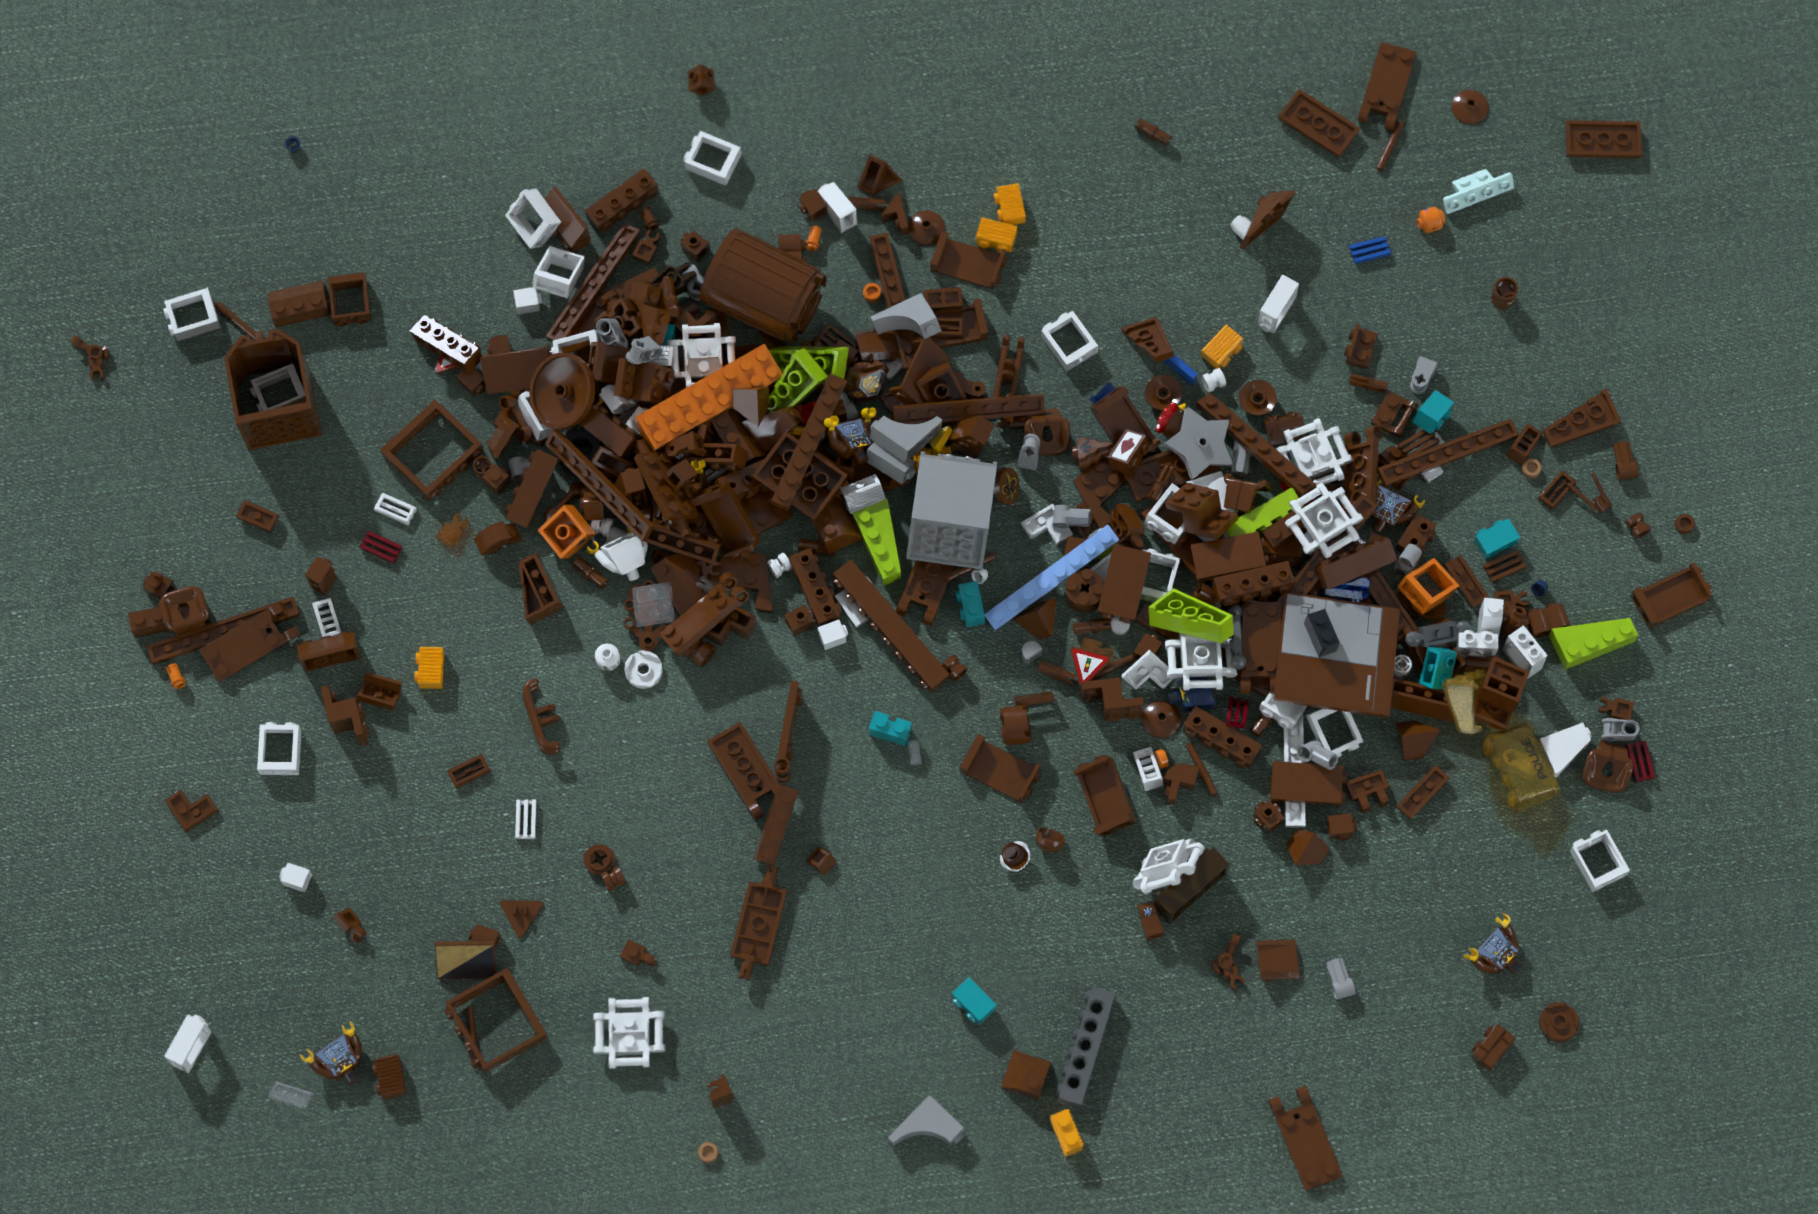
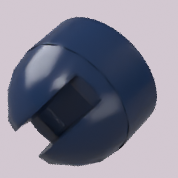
[285,136,300,152]
[1531,580,1548,597]

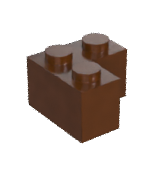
[704,607,757,646]

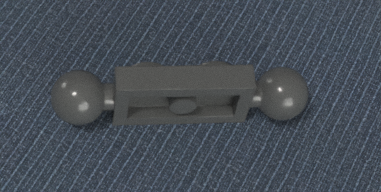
[1228,604,1246,670]
[1406,621,1471,647]

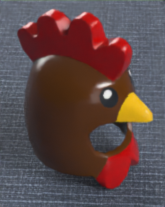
[1155,402,1186,440]

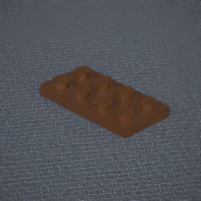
[1278,89,1360,158]
[1565,120,1642,159]

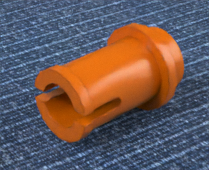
[805,226,822,251]
[166,663,186,689]

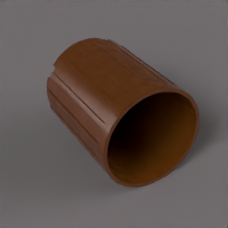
[700,227,827,343]

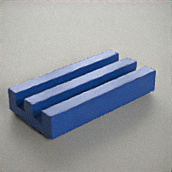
[1349,236,1391,264]
[1164,354,1198,386]

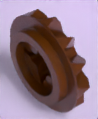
[584,844,615,876]

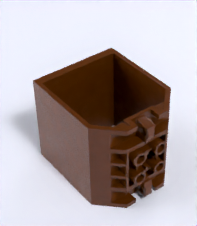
[224,329,323,451]

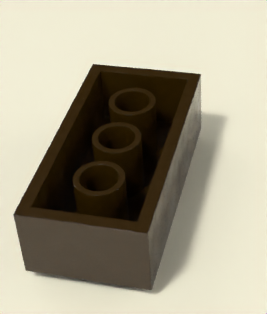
[1154,847,1229,924]

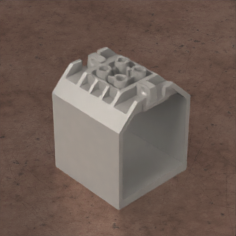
[906,451,997,569]

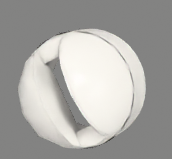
[971,568,988,584]

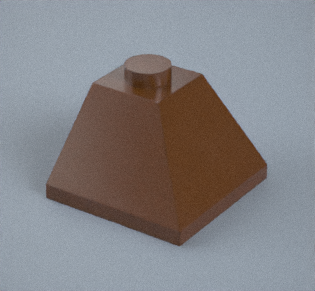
[1001,1050,1051,1100]

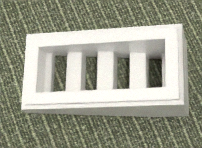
[312,598,341,637]
[1133,747,1163,791]

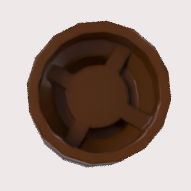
[1491,277,1518,309]
[682,637,716,668]

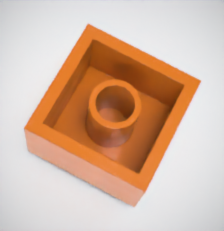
[538,505,596,559]

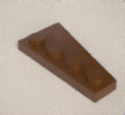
[1543,389,1621,449]

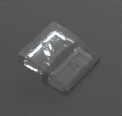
[632,582,675,627]

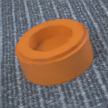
[863,283,882,303]
[1154,749,1169,770]

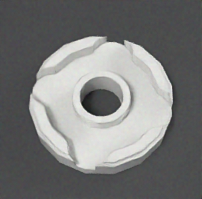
[624,650,663,689]

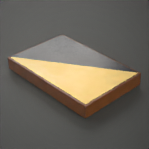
[435,941,497,979]

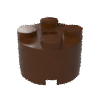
[1065,569,1104,613]
[1000,705,1031,745]

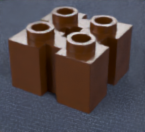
[594,297,643,348]

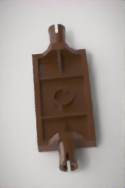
[634,439,699,540]
[730,865,787,981]

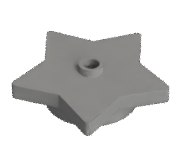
[1164,407,1232,479]

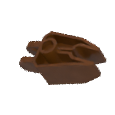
[1110,504,1145,550]

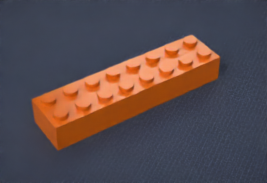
[633,344,783,452]

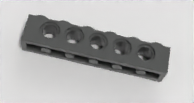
[1056,986,1115,1109]

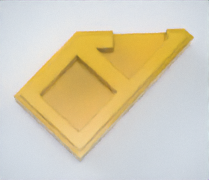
[929,426,953,453]

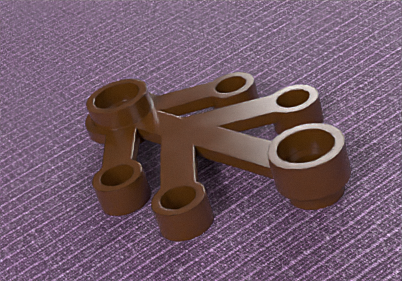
[623,580,674,652]

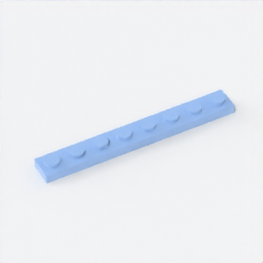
[985,525,1119,631]

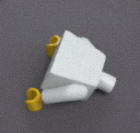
[587,527,648,581]

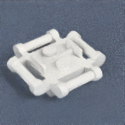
[668,323,736,388]
[1276,418,1353,486]
[1285,483,1364,559]
[1165,633,1237,690]
[1133,839,1204,894]
[593,997,665,1068]

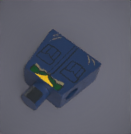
[1167,677,1216,712]

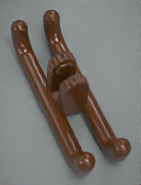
[993,335,1025,398]
[523,678,560,755]

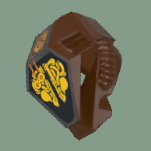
[844,360,890,402]

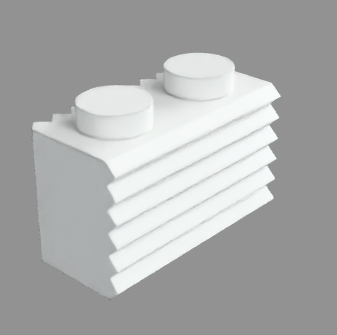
[841,474,886,514]

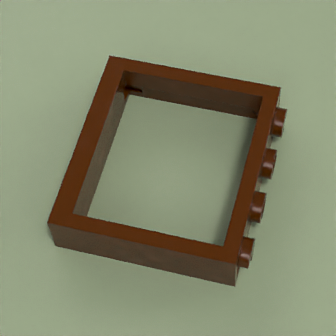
[380,400,484,501]
[444,968,547,1074]

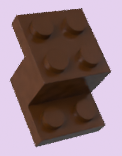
[614,358,674,405]
[1165,482,1238,540]
[1468,656,1530,732]
[1080,677,1144,722]
[321,685,370,746]

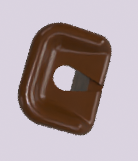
[1024,408,1070,456]
[1223,473,1273,513]
[159,586,209,635]
[1582,740,1633,793]

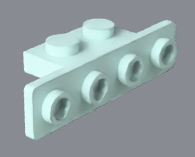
[1443,169,1514,214]

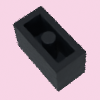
[1304,609,1340,657]

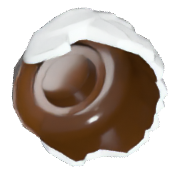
[1000,841,1030,871]

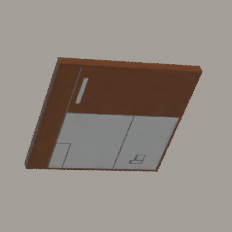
[1273,592,1400,718]

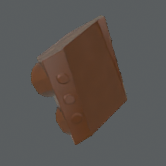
[854,330,900,364]
[486,418,520,459]
[1256,940,1300,982]

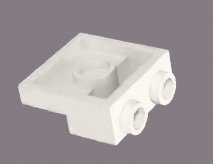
[1456,630,1498,659]

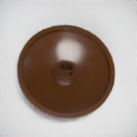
[529,353,595,429]

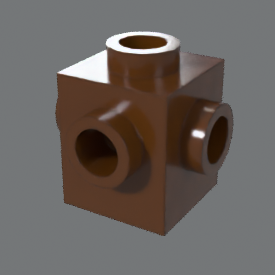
[688,65,715,96]
[1500,605,1529,635]
[1253,800,1284,834]

